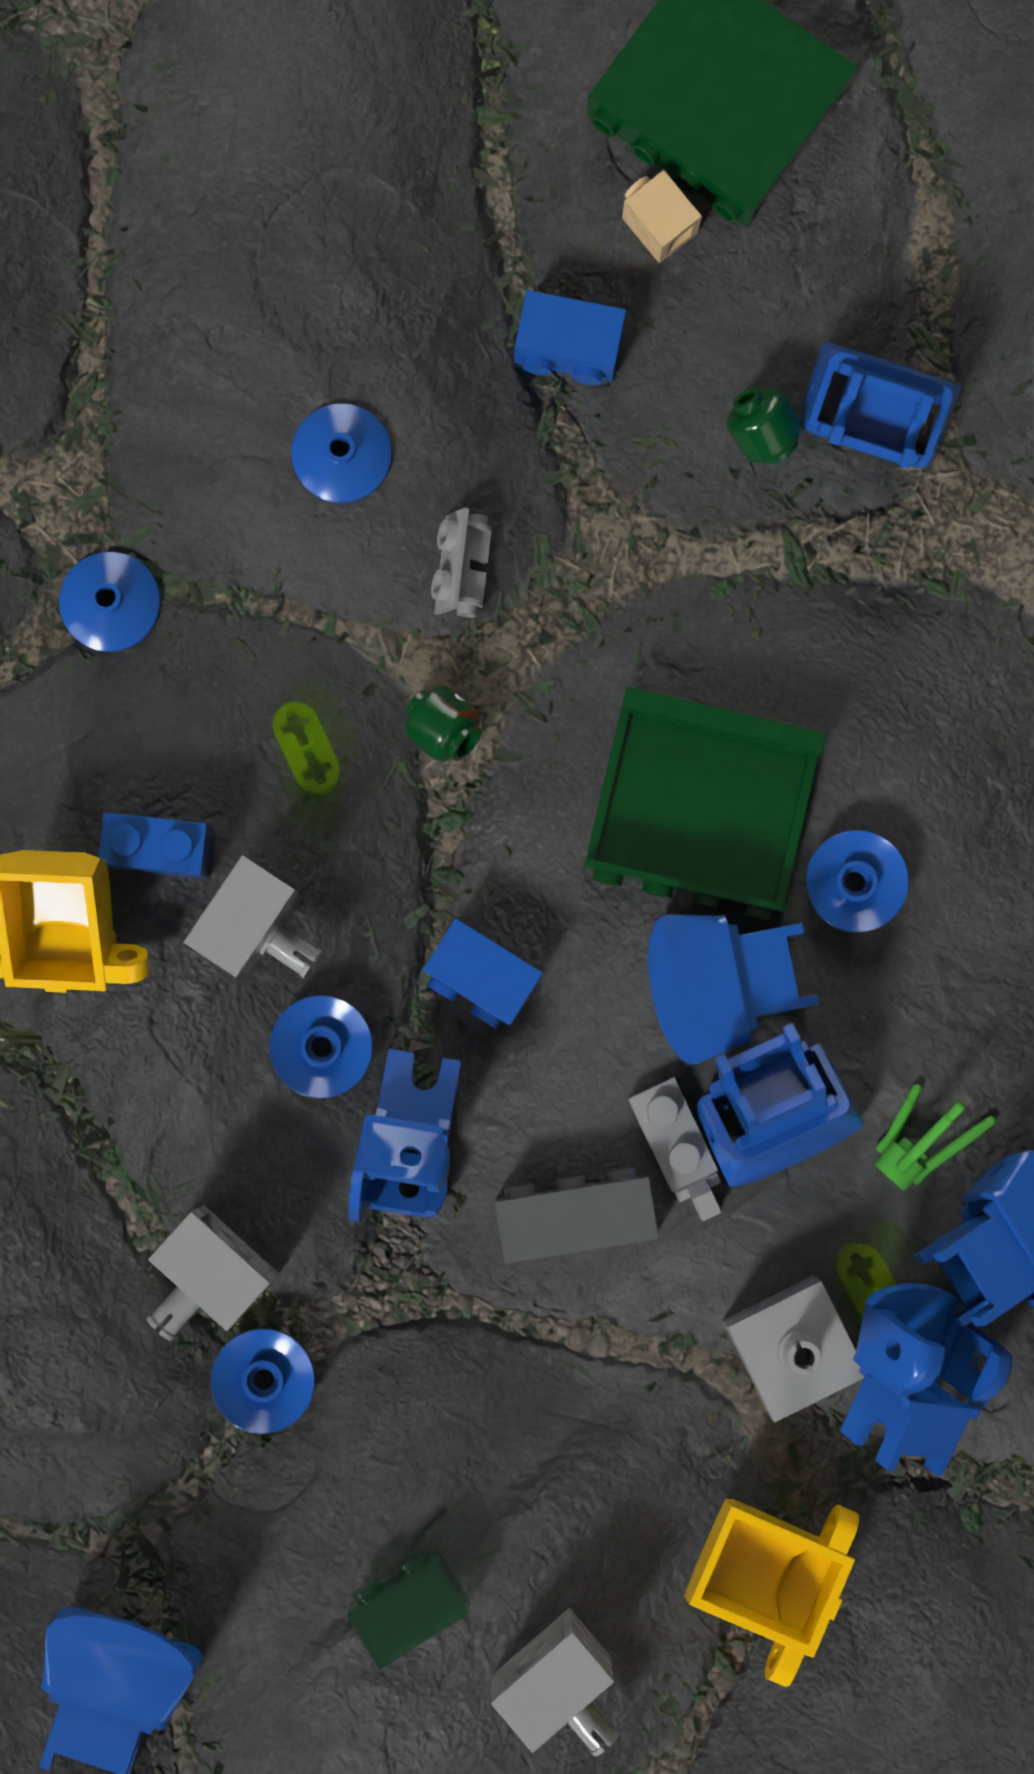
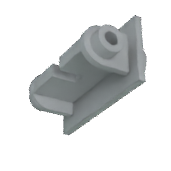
[431,508,492,618]

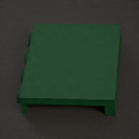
[587,0,858,228]
[583,686,827,922]

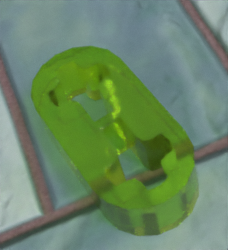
[272,702,341,795]
[834,1242,897,1319]

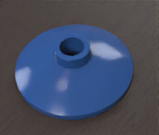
[291,404,392,503]
[59,552,161,652]
[806,830,909,932]
[269,995,372,1098]
[211,1328,315,1434]

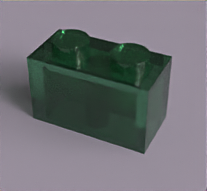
[347,1548,470,1670]

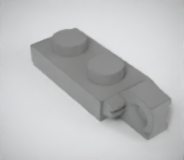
[627,1077,722,1221]

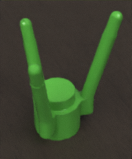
[874,1084,996,1191]

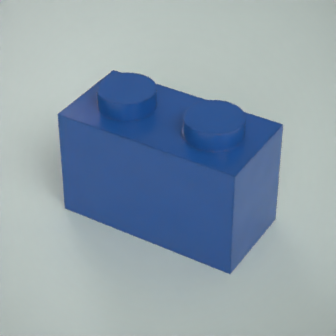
[514,290,626,385]
[98,813,214,879]
[422,918,543,1029]

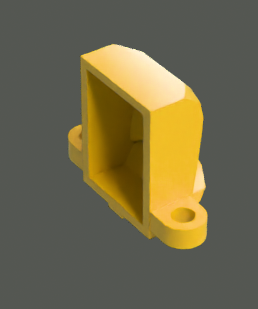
[0,850,150,993]
[684,1499,859,1687]

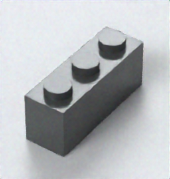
[495,1167,659,1264]

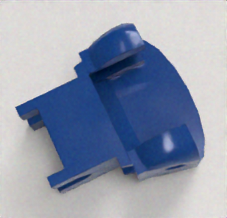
[801,341,962,469]
[647,914,819,1065]
[697,1023,864,1187]
[348,1049,461,1223]
[914,1150,1034,1327]
[840,1283,1013,1476]
[39,1606,203,1774]

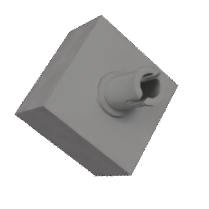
[183,855,323,981]
[146,1205,280,1341]
[722,1275,864,1423]
[490,1607,619,1757]

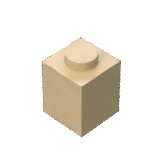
[622,170,702,263]

